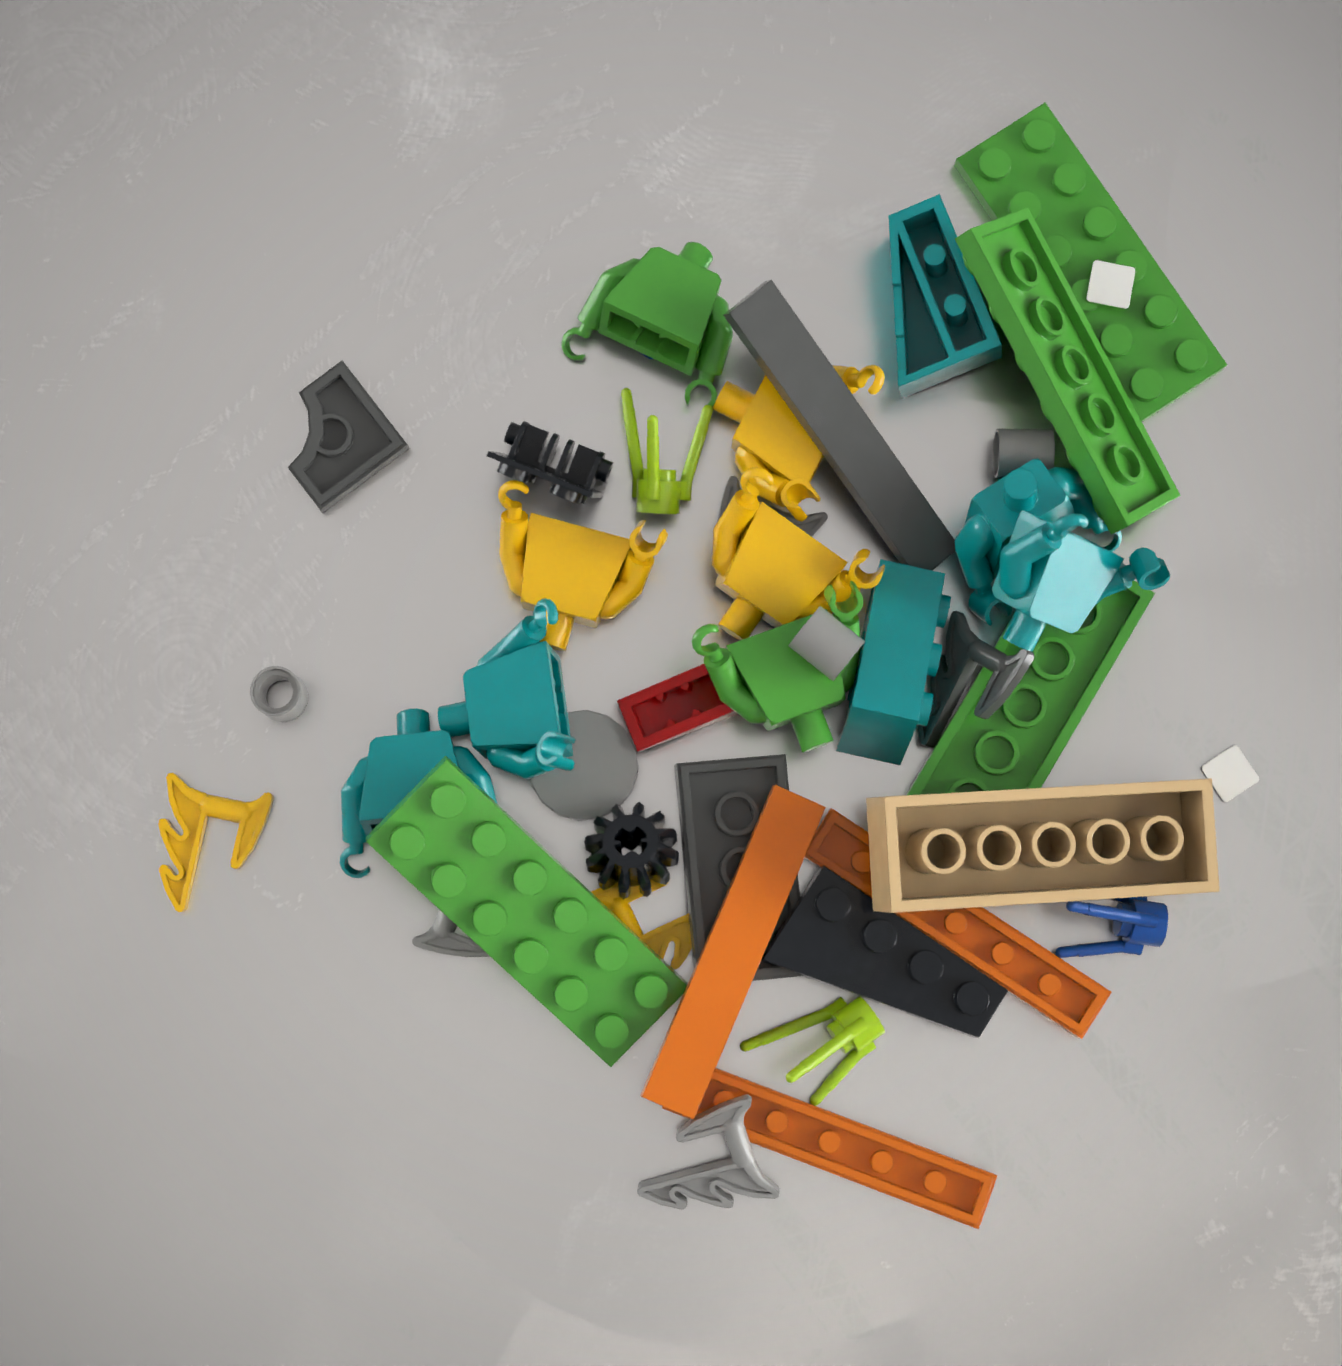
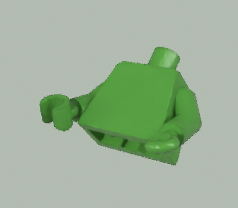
[561,242,733,408]
[692,581,863,753]

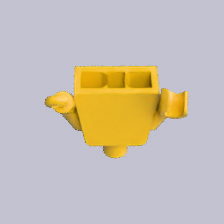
[713,365,885,522]
[712,467,885,641]
[498,480,668,651]

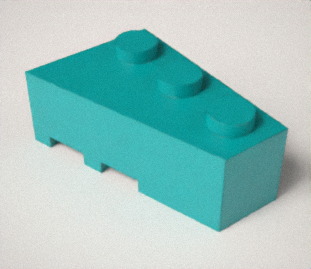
[888,194,1002,399]
[836,559,951,765]

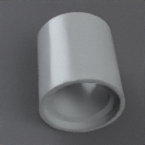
[993,429,1055,478]
[788,606,865,681]
[250,666,308,722]

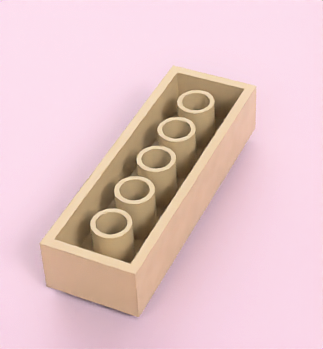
[866,778,1220,913]

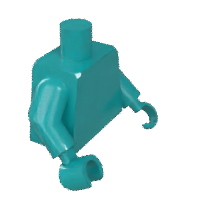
[955,458,1122,626]
[992,510,1170,652]
[438,598,576,779]
[340,708,498,878]

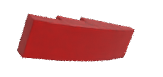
[617,664,738,752]

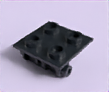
[487,421,614,504]

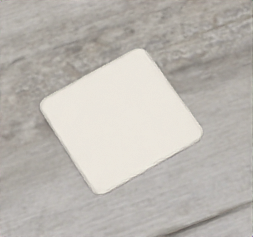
[1086,260,1135,309]
[1202,745,1259,802]

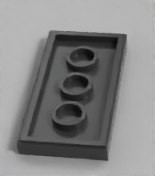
[674,754,804,981]

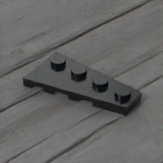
[761,866,1008,1038]

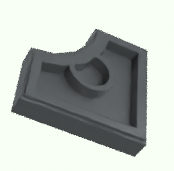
[288,360,409,513]

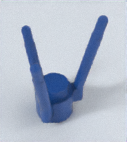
[1055,896,1168,958]

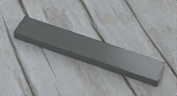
[723,280,955,570]

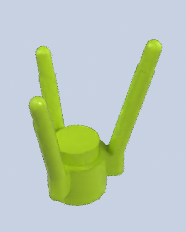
[621,388,713,514]
[740,996,885,1106]

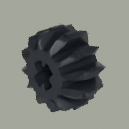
[584,802,679,899]

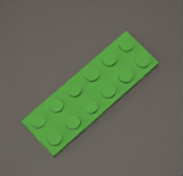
[954,102,1227,422]
[955,207,1181,535]
[906,580,1155,795]
[366,755,687,1067]

